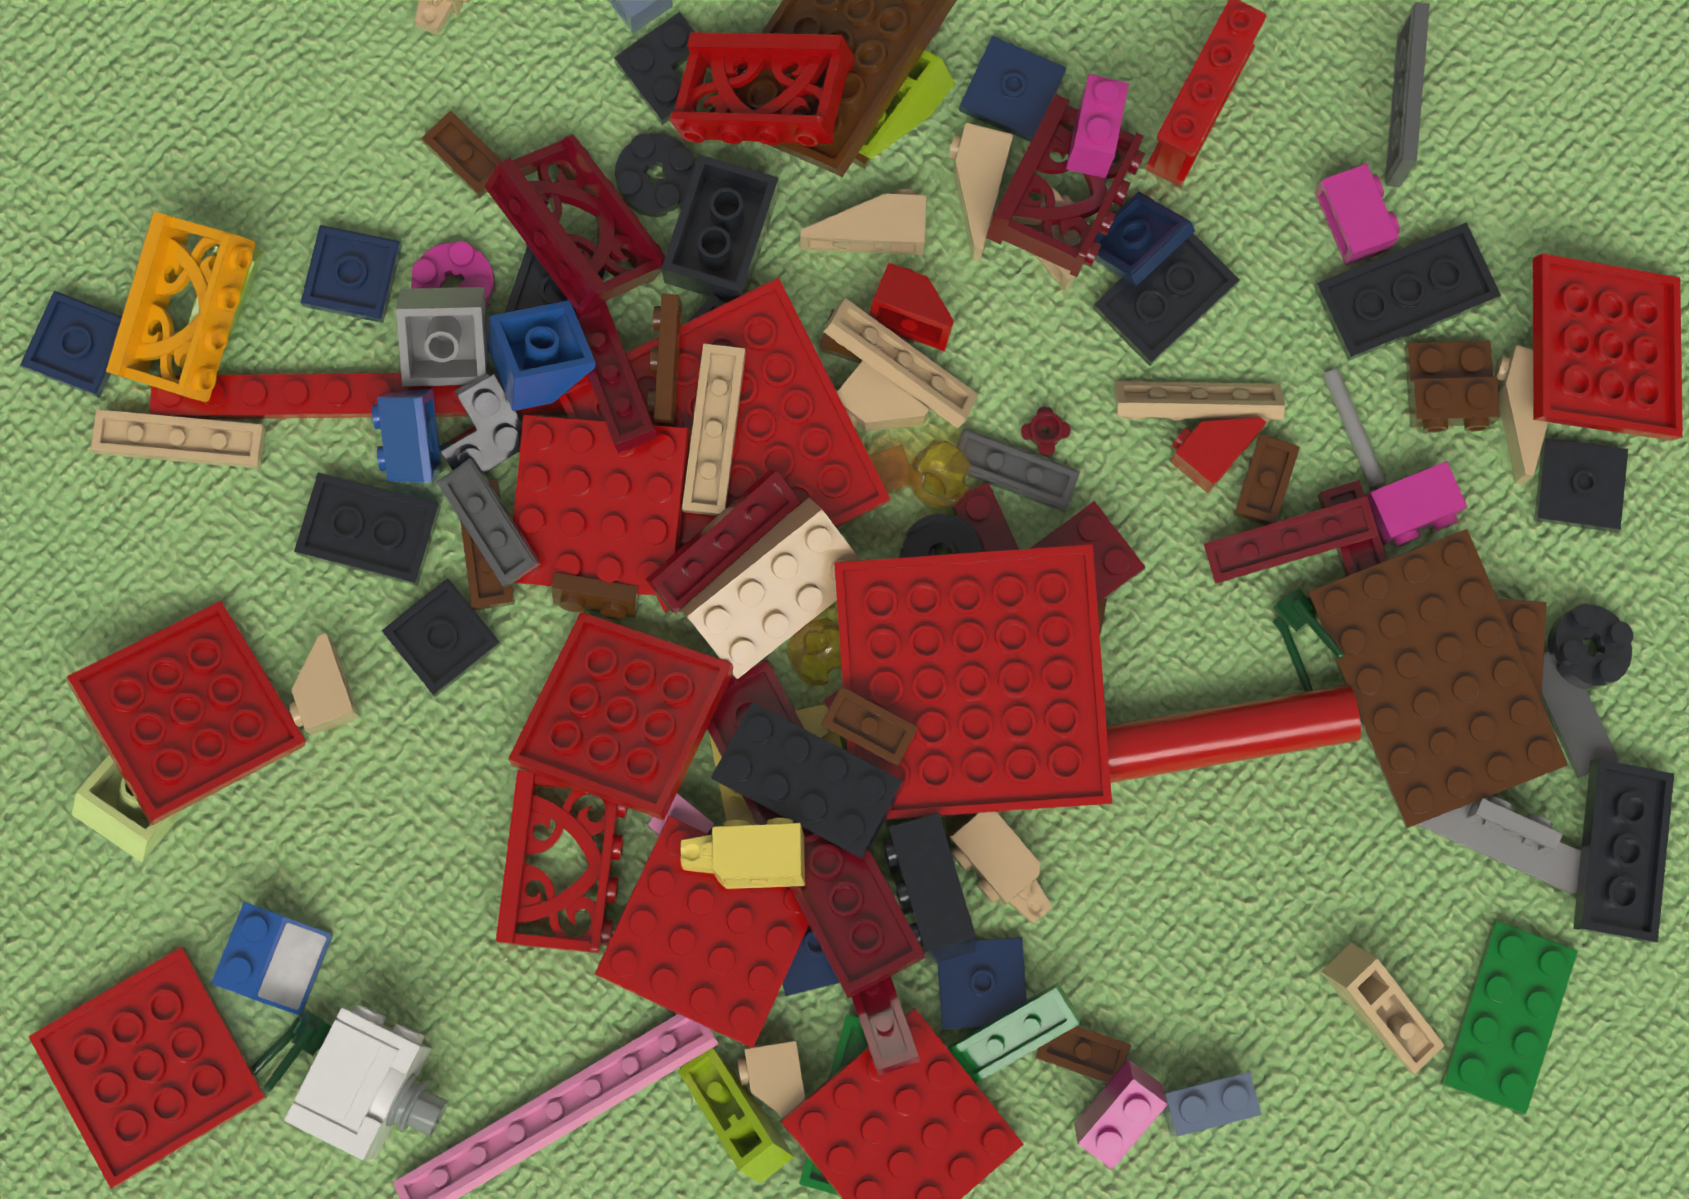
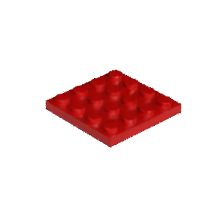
[1532,253,1683,441]
[513,415,690,596]
[67,601,306,826]
[508,612,734,820]
[594,816,809,1048]
[28,947,268,1189]
[779,1008,1024,1199]

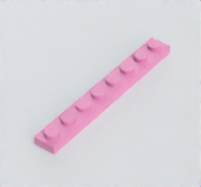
[393,1014,718,1199]

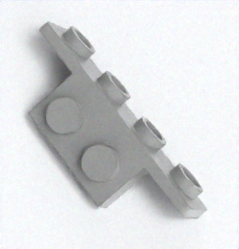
[1418,796,1581,894]

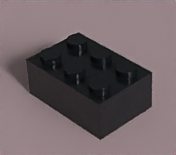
[661,154,779,302]
[883,813,976,966]

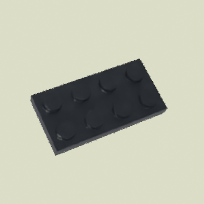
[1314,222,1501,361]
[711,702,905,860]
[1573,759,1674,943]

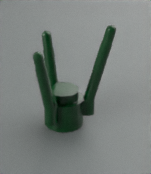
[1273,588,1345,692]
[251,1010,332,1092]

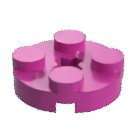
[411,241,495,310]

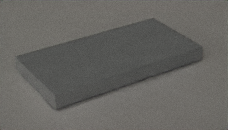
[1385,2,1430,188]

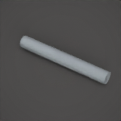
[1323,369,1386,489]

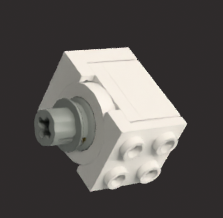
[284,1004,448,1160]

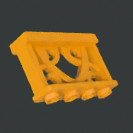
[106,211,255,402]

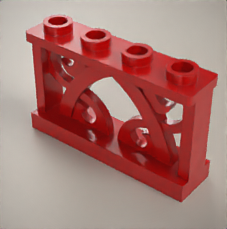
[1145,0,1266,187]
[669,32,855,147]
[495,770,628,955]

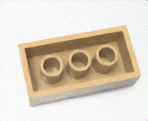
[682,498,861,679]

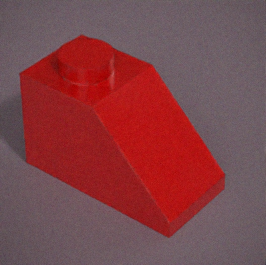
[869,262,954,352]
[1170,417,1267,493]

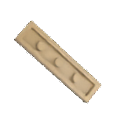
[823,298,978,429]
[682,344,746,516]
[1114,381,1285,422]
[90,409,265,469]

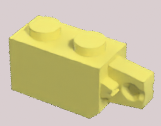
[681,818,805,889]

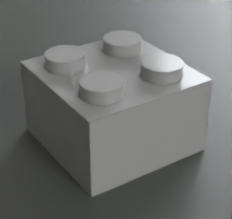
[396,287,489,386]

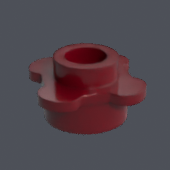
[1021,406,1071,456]

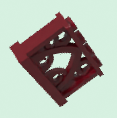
[986,94,1145,277]
[484,134,665,316]

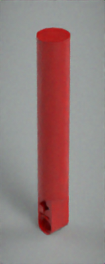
[1106,685,1361,783]

